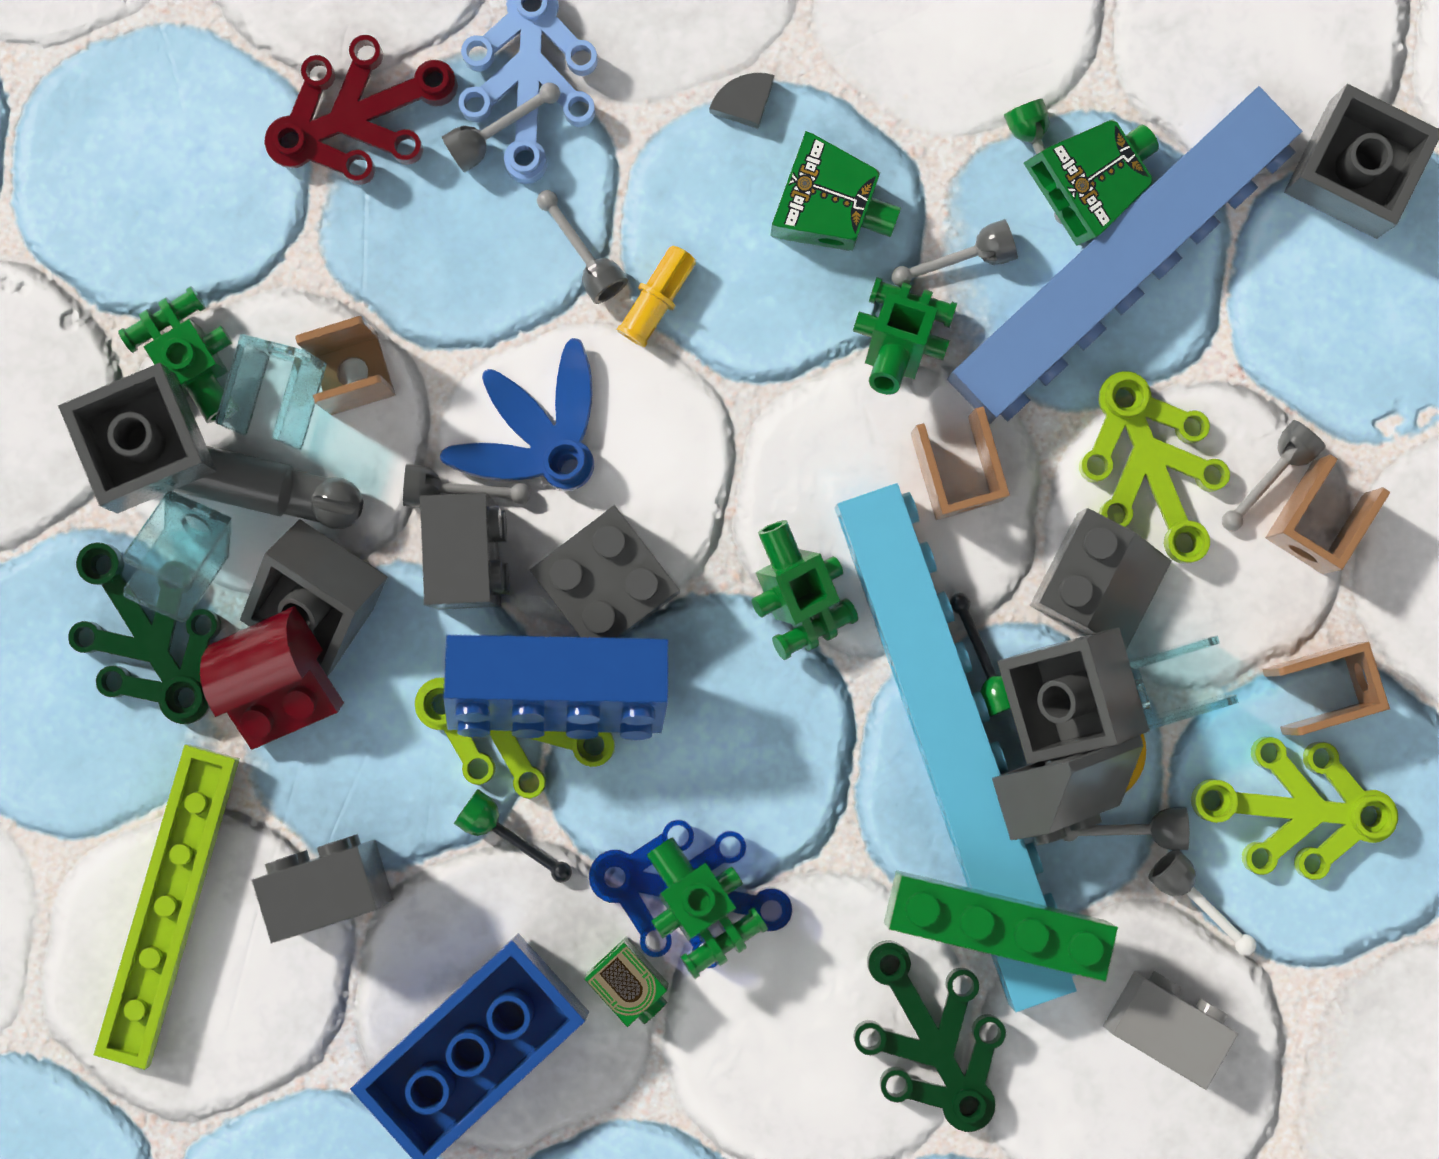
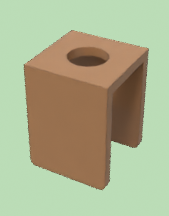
[295,316,396,415]
[911,406,1010,520]
[1265,454,1390,574]
[1262,642,1390,736]

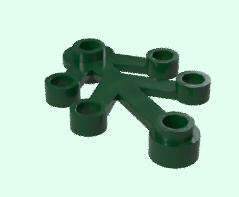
[68,542,221,724]
[853,940,1006,1132]

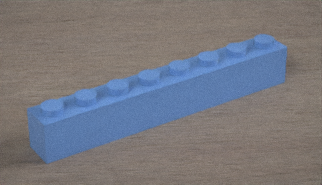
[947,86,1303,425]

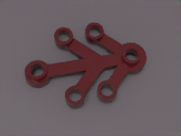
[264,35,458,185]

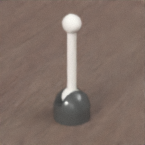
[1148,850,1256,956]

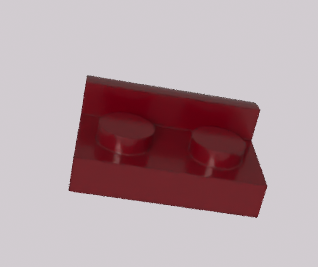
[200,606,344,750]

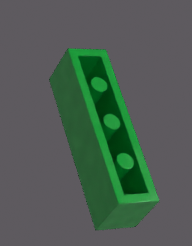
[884,870,1118,982]

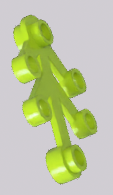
[1079,371,1230,564]
[415,678,615,799]
[1191,737,1398,880]

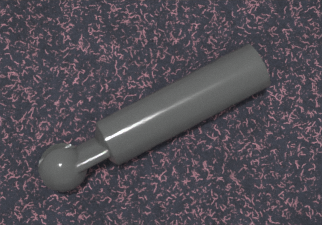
[172,446,364,529]

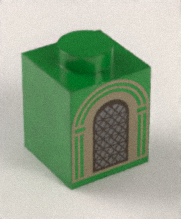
[584,937,669,1027]

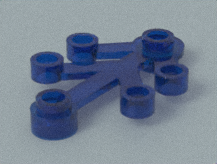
[589,819,792,969]

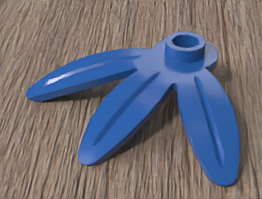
[440,338,594,491]

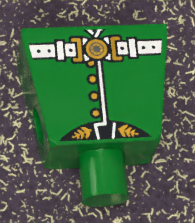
[1023,119,1159,246]
[770,131,901,251]

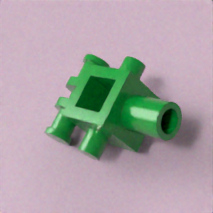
[853,277,958,395]
[118,286,234,423]
[751,520,859,660]
[647,837,768,979]

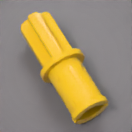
[616,246,696,348]

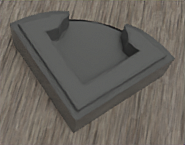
[709,73,775,129]

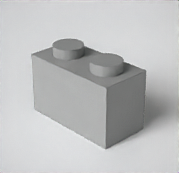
[1103,971,1238,1090]

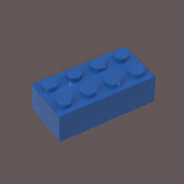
[444,635,668,740]
[350,933,589,1159]

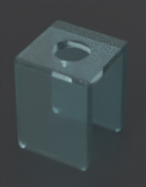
[215,334,327,450]
[124,491,232,623]
[1129,635,1239,730]

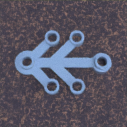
[459,0,598,184]

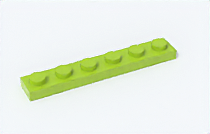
[93,744,240,1070]

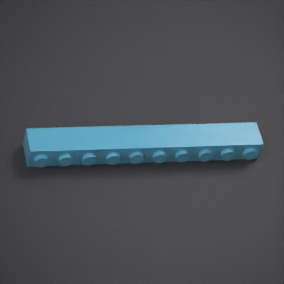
[834,483,1077,1012]

